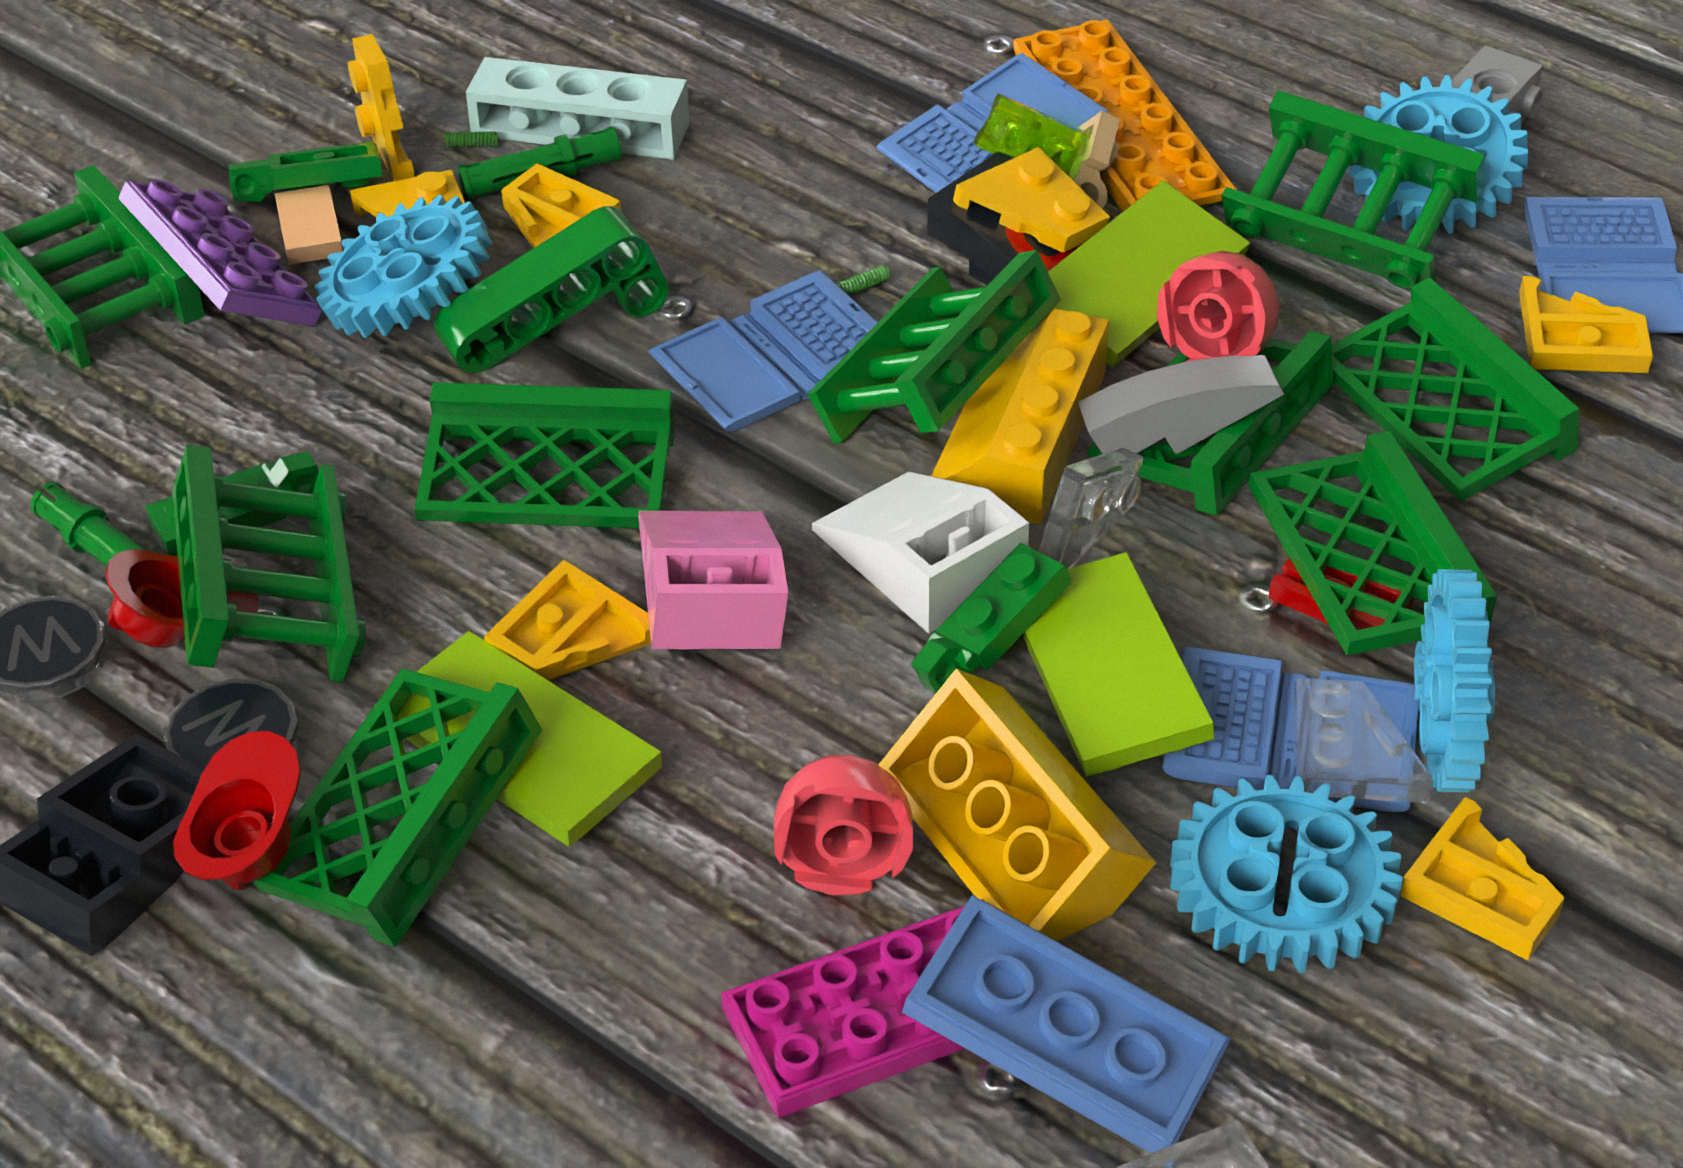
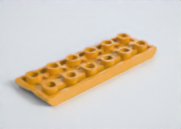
[1013,19,1236,212]

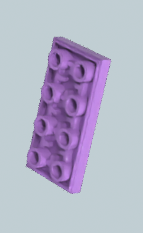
[118,179,322,327]

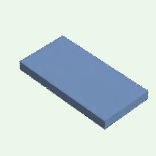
[902,895,1231,1162]

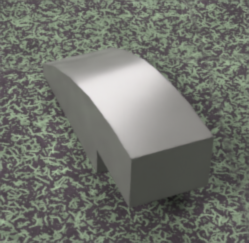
[1078,355,1284,467]

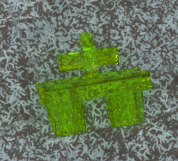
[973,93,1087,175]

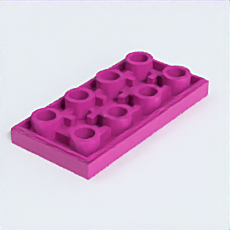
[721,899,984,1118]

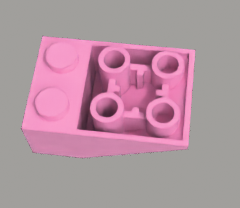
[638,511,788,649]

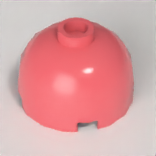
[1157,251,1279,362]
[774,754,913,895]

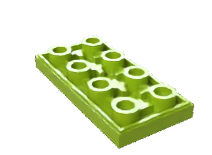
[1048,180,1250,367]
[1022,552,1215,777]
[374,631,663,848]

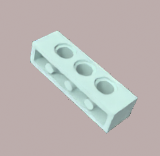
[466,57,690,160]

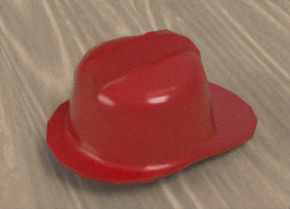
[105,549,259,649]
[173,731,301,891]

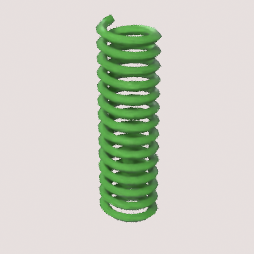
[443,131,498,147]
[836,265,890,295]

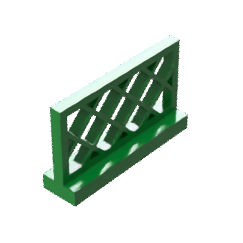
[1332,277,1580,502]
[1088,331,1334,516]
[414,382,676,528]
[1248,431,1497,656]
[252,668,543,947]

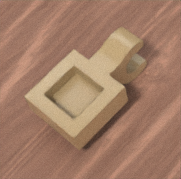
[1064,111,1120,209]

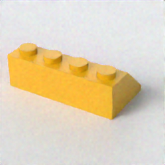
[931,308,1109,525]
[878,669,1156,942]

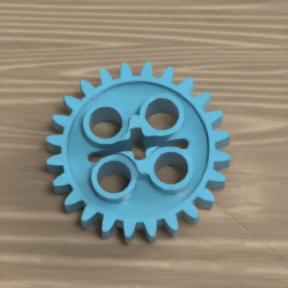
[1348,75,1528,234]
[314,195,492,338]
[1414,569,1495,792]
[1170,775,1403,973]

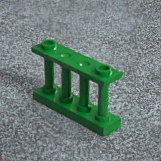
[1221,90,1486,289]
[0,165,205,370]
[807,250,1061,443]
[172,444,366,682]

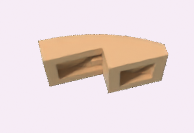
[274,185,343,265]

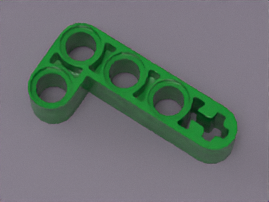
[434,206,669,373]

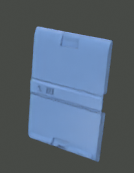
[876,53,1109,193]
[1524,197,1683,333]
[648,270,878,432]
[1162,647,1419,812]

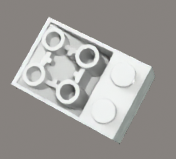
[812,472,1029,634]

